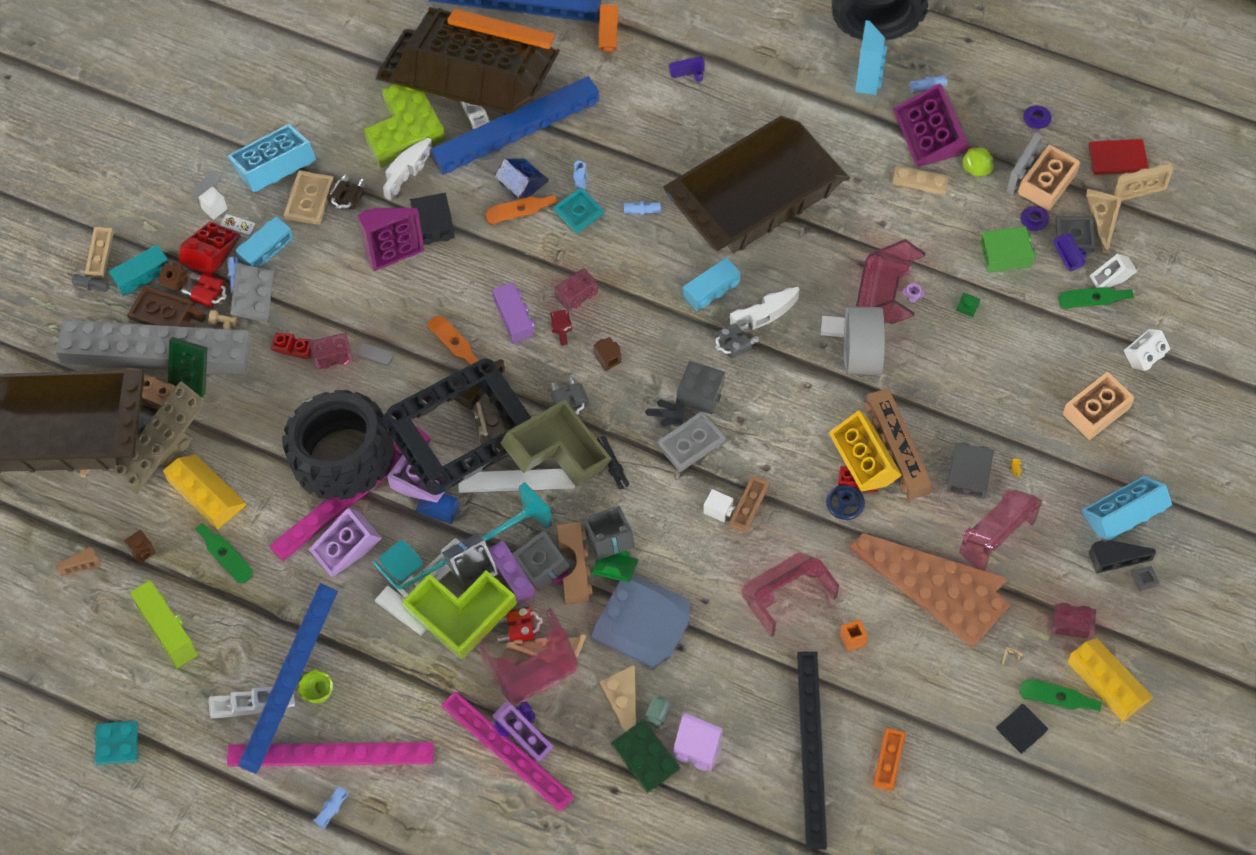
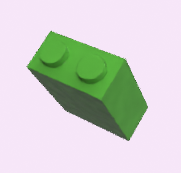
[980,226,1036,272]

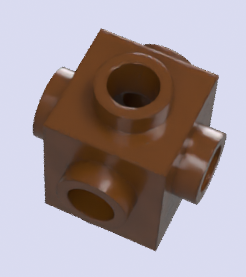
[158,262,188,292]

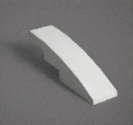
[208,687,295,719]

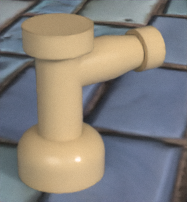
[208,310,237,330]

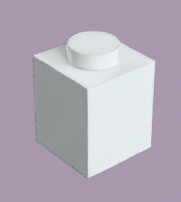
[198,187,227,220]
[703,489,735,522]

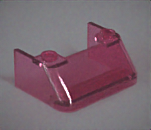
[856,239,926,324]
[959,489,1042,571]
[742,552,839,637]
[480,608,578,704]

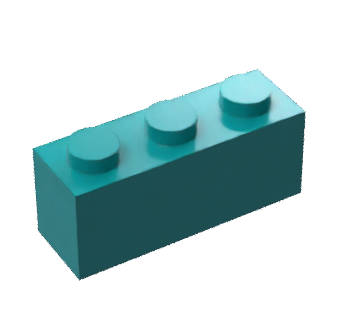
[109,245,169,296]

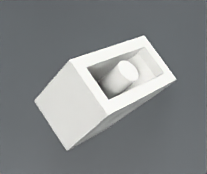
[1090,254,1137,288]

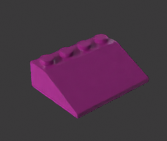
[893,83,971,167]
[357,208,425,271]

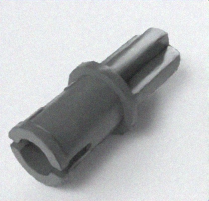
[72,274,109,292]

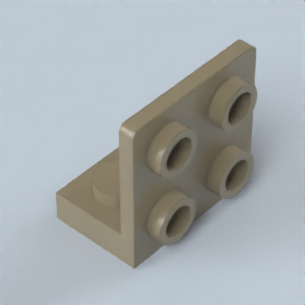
[473,402,505,450]

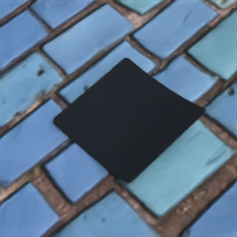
[996,703,1048,754]

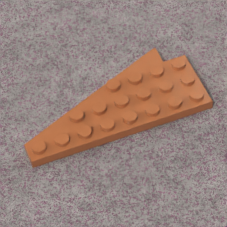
[850,533,1011,648]

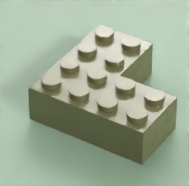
[501,400,612,486]

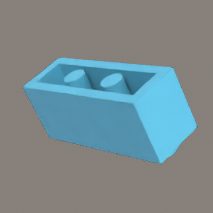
[235,216,293,268]
[683,257,741,311]

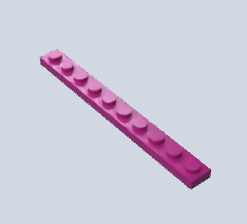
[269,426,431,562]
[227,742,434,767]

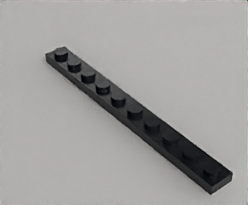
[797,651,827,850]

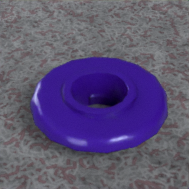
[1023,105,1052,129]
[1020,206,1050,231]

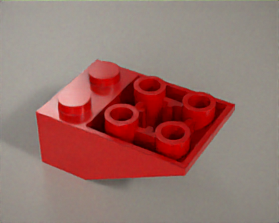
[179,221,241,276]

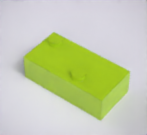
[129,580,198,669]

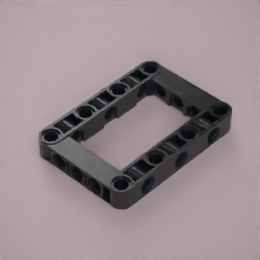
[382,358,531,495]

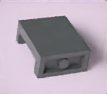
[946,442,994,499]

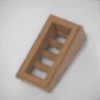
[55,547,101,576]

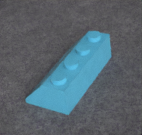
[855,20,887,95]
[1081,476,1172,540]

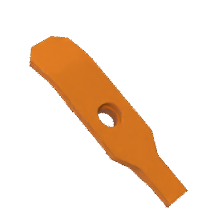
[485,195,557,225]
[427,316,479,365]

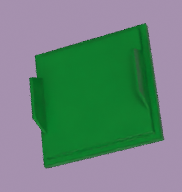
[591,550,639,583]

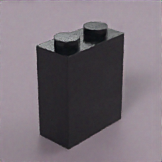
[410,192,455,245]

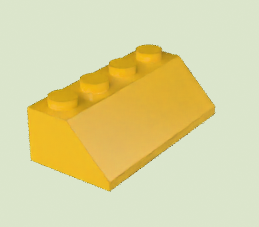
[828,410,902,491]
[163,454,247,530]
[1067,638,1153,722]

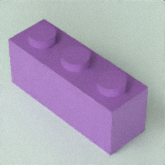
[492,282,535,344]
[489,541,534,606]
[492,701,553,762]

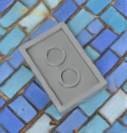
[1007,133,1043,195]
[230,263,274,322]
[657,411,726,472]

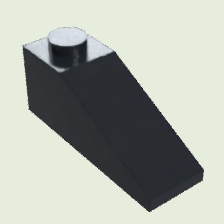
[1089,540,1156,574]

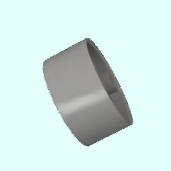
[844,307,885,375]

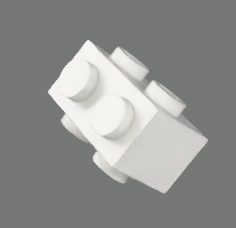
[1124,329,1170,371]

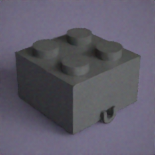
[676,361,725,414]

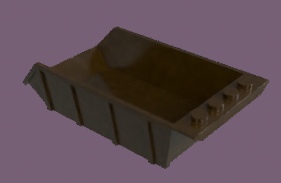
[376,7,560,114]
[663,116,850,254]
[0,369,144,473]

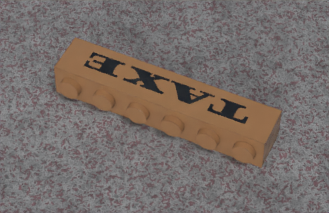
[864,388,932,500]

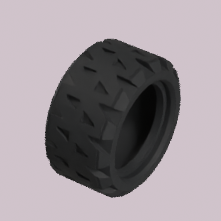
[831,0,929,40]
[282,390,394,500]

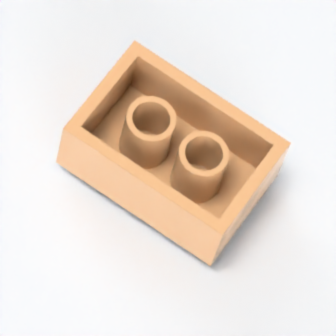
[1018,144,1080,211]
[1063,371,1135,441]

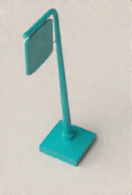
[372,482,552,589]

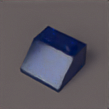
[494,158,549,199]

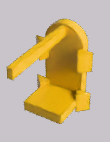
[1010,459,1022,477]

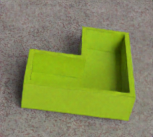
[364,84,446,168]
[402,571,517,660]

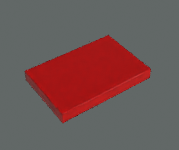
[1089,139,1149,175]

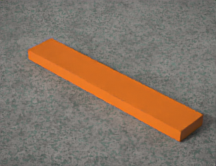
[448,9,555,49]

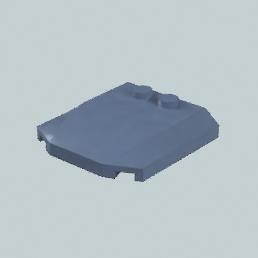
[591,574,689,669]

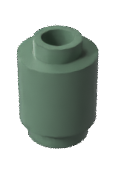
[645,696,671,728]

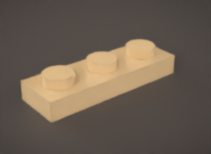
[892,165,949,195]
[85,227,114,279]

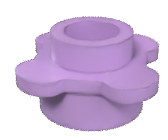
[902,283,925,303]

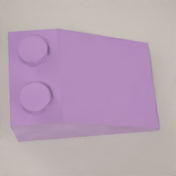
[387,455,445,503]
[309,508,382,577]
[673,713,722,771]

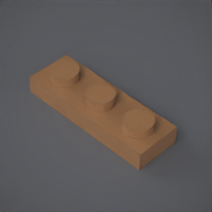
[729,475,770,534]

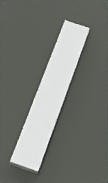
[459,469,575,493]

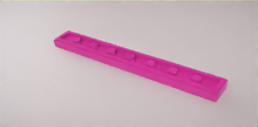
[441,691,574,812]

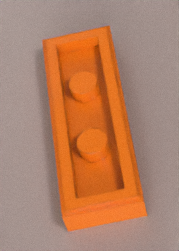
[872,728,906,792]

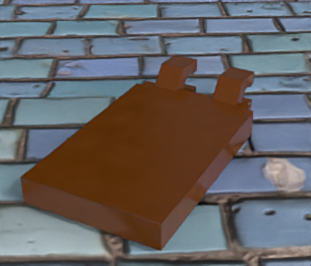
[127,286,206,328]

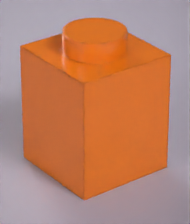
[840,619,868,652]

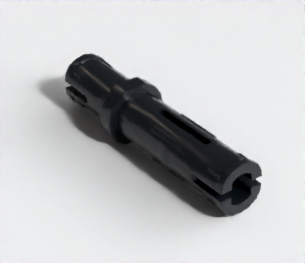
[597,436,630,489]

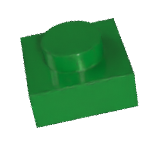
[956,292,981,317]

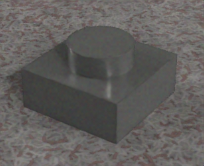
[1132,566,1160,592]

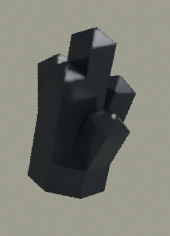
[645,399,684,426]

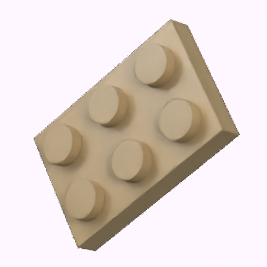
[1113,163,1174,201]
[284,171,334,225]

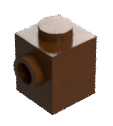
[594,337,621,371]
[124,529,156,564]

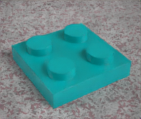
[553,187,605,234]
[95,721,138,765]

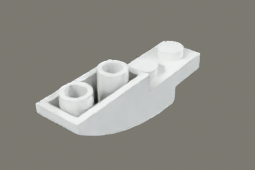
[383,138,433,200]
[730,287,799,330]

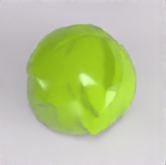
[963,147,995,177]
[297,669,334,704]

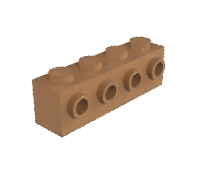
[126,367,175,411]

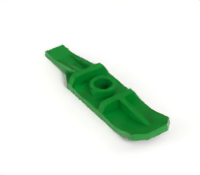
[1058,287,1134,310]
[195,523,253,584]
[1019,679,1102,712]

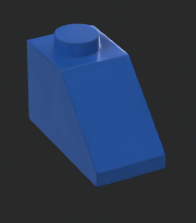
[416,493,459,524]

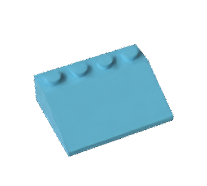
[227,124,317,193]

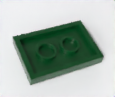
[168,337,208,397]
[610,719,681,794]

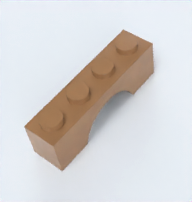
[557,522,592,604]

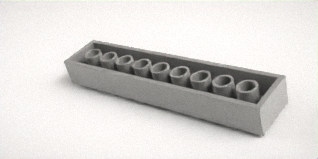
[56,320,252,375]

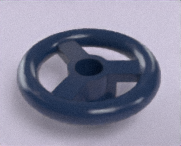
[826,485,865,520]

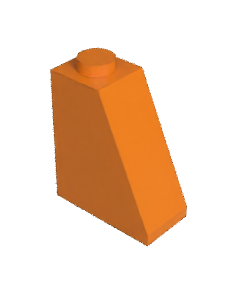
[599,4,619,53]

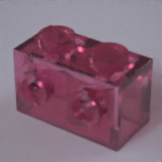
[554,268,598,311]
[309,333,353,369]
[1051,603,1096,639]

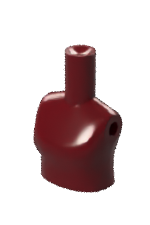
[550,310,572,346]

